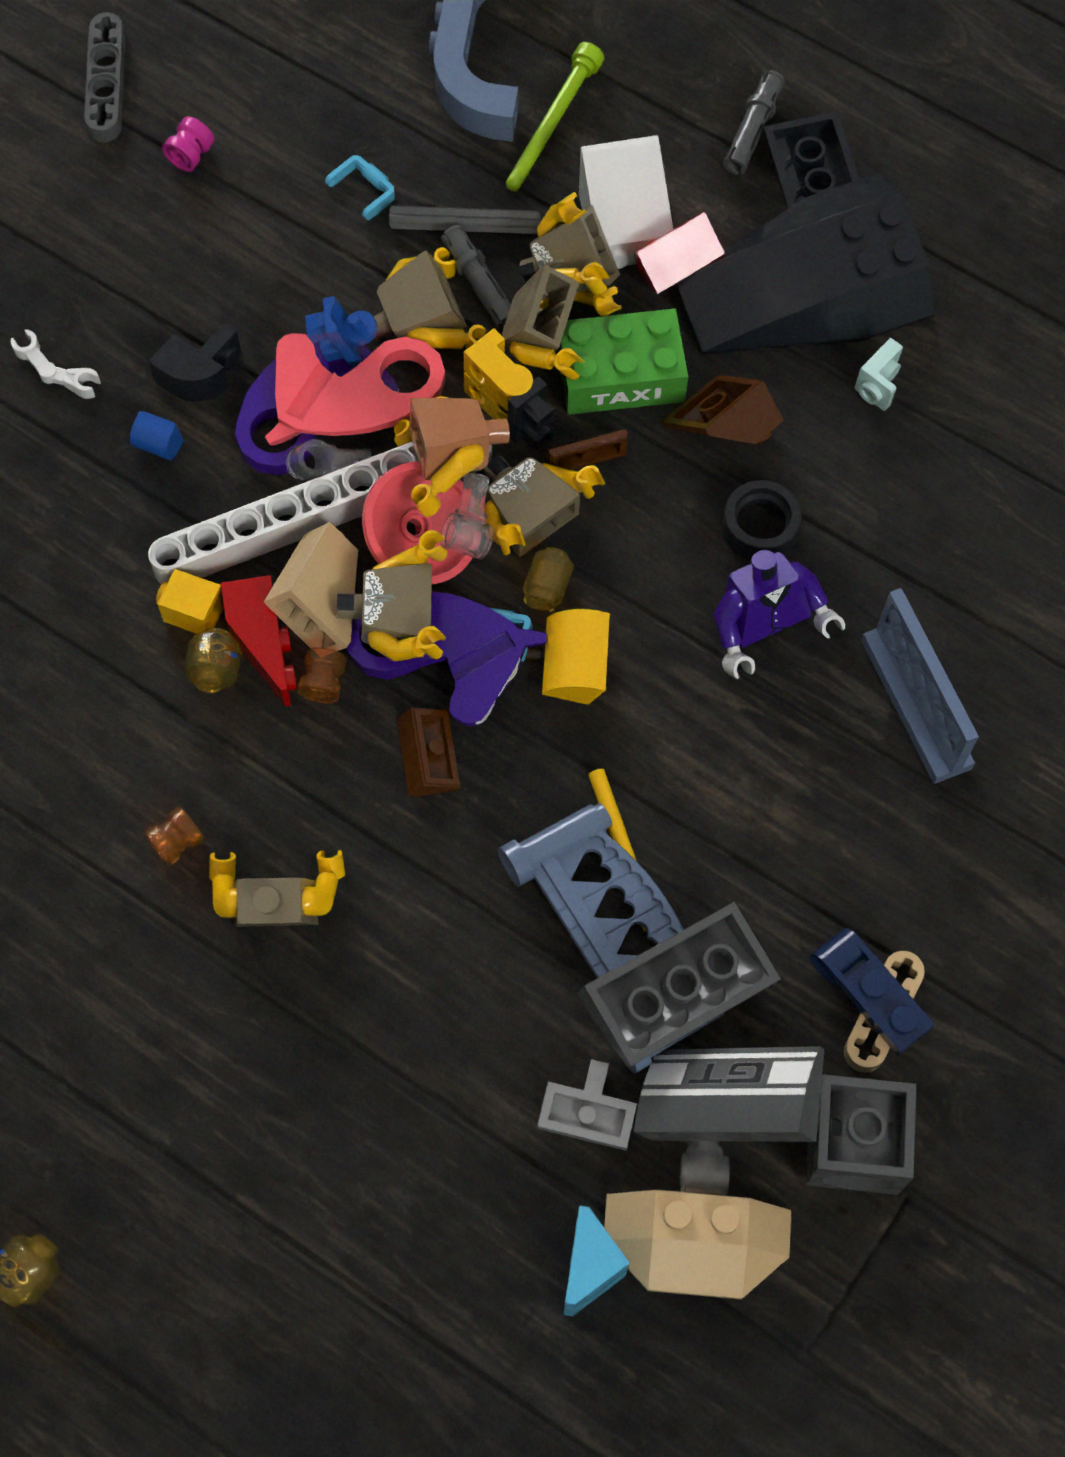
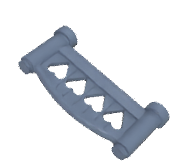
[497,803,724,1073]

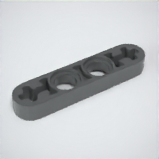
[84,12,126,142]

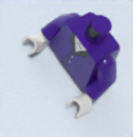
[714,550,845,679]

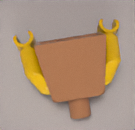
[394,396,510,517]

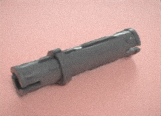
[723,70,785,175]
[441,225,511,331]

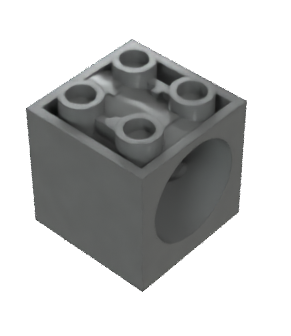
[806,1075,916,1195]

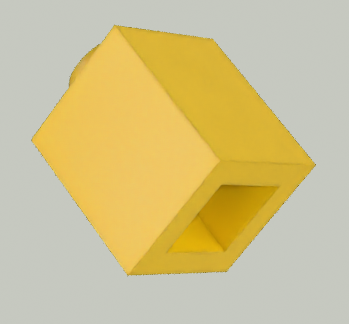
[156,569,224,636]

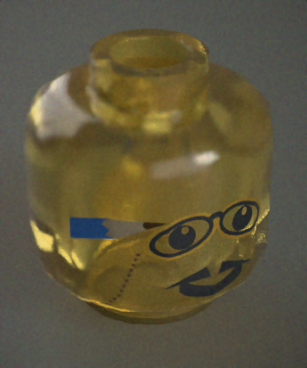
[184,628,243,693]
[0,1233,60,1307]

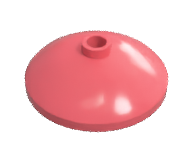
[362,461,481,585]

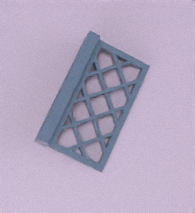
[861,588,979,784]

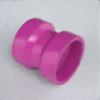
[162,116,215,172]

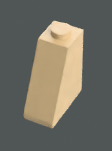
[264,522,358,658]

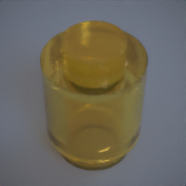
[523,548,574,612]

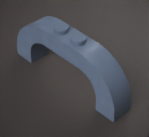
[429,0,518,142]

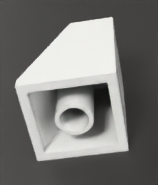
[579,135,673,269]

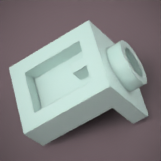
[854,338,903,411]

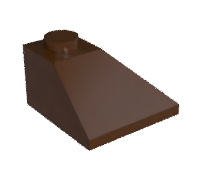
[661,375,784,445]

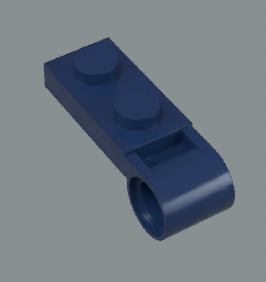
[810,928,935,1056]

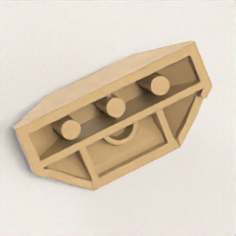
[604,1190,791,1299]

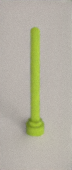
[506,42,605,191]

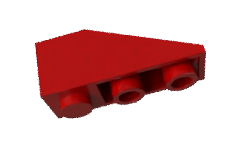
[221,575,297,707]

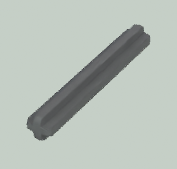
[389,206,541,234]

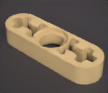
[844,951,924,1073]

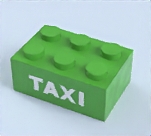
[557,309,688,415]

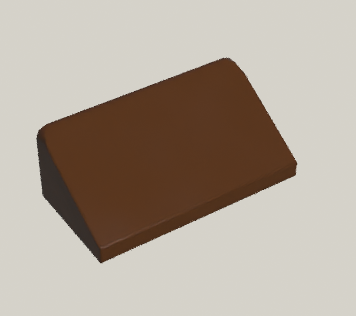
[542,429,628,470]
[397,707,461,796]

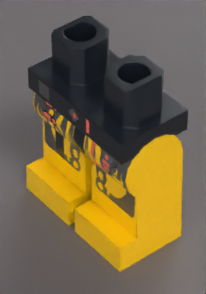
[464,328,556,449]

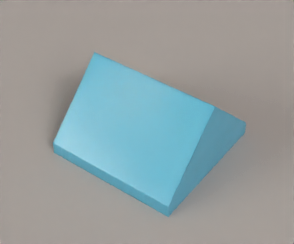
[563,1206,630,1316]

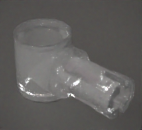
[286,439,371,481]
[440,473,494,560]
[679,1141,729,1196]

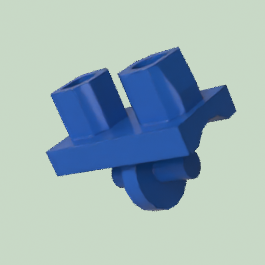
[305,296,378,368]

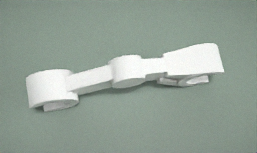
[11,329,101,399]

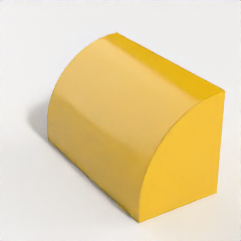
[542,609,610,705]

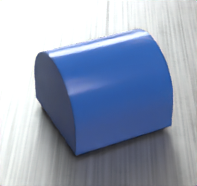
[130,411,184,460]

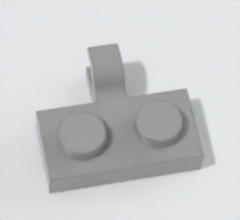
[537,1059,637,1151]

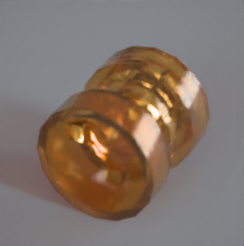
[298,647,347,703]
[143,806,205,866]

